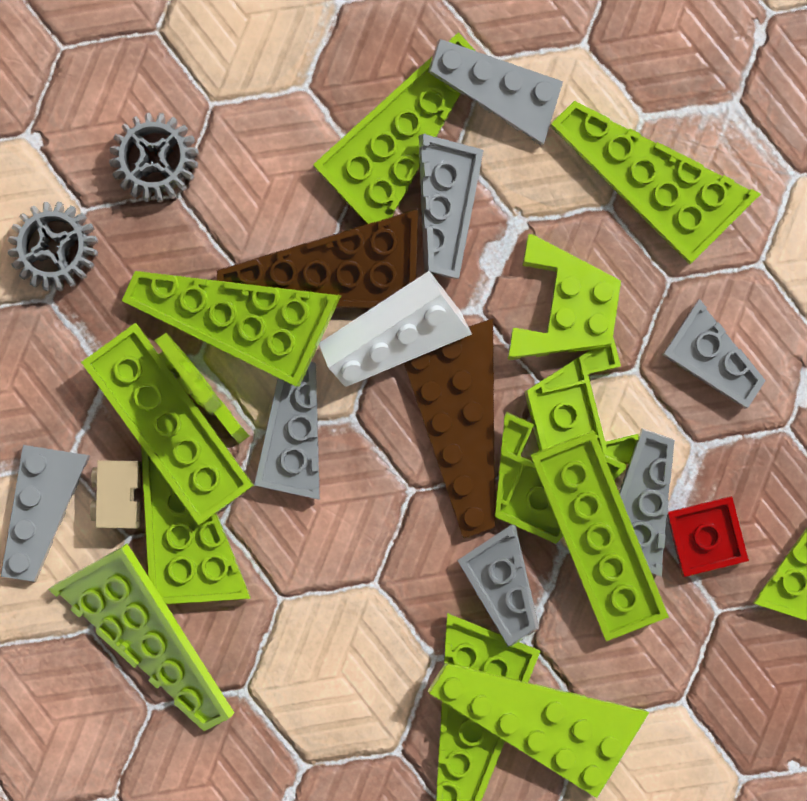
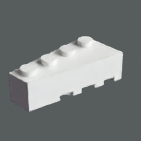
[319,271,472,387]

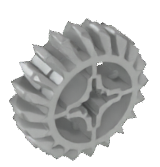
[109,113,199,202]
[8,202,98,291]

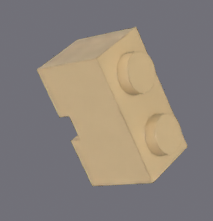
[90,460,142,528]

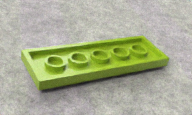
[81,323,254,525]
[531,430,669,641]

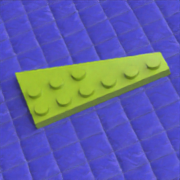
[313,32,476,224]
[550,101,761,265]
[122,271,341,387]
[141,446,251,604]
[48,544,234,731]
[436,613,541,801]

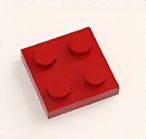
[667,496,749,577]

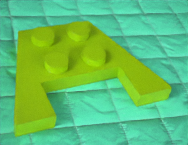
[507,234,621,360]
[155,333,249,444]
[524,337,639,464]
[495,412,626,544]

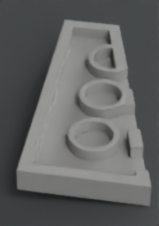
[428,39,563,145]
[419,134,484,279]
[254,362,320,500]
[619,428,674,577]
[1,445,90,582]

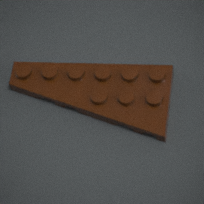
[217,209,418,308]
[404,318,495,538]

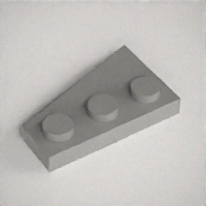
[662,299,766,409]
[457,525,540,646]

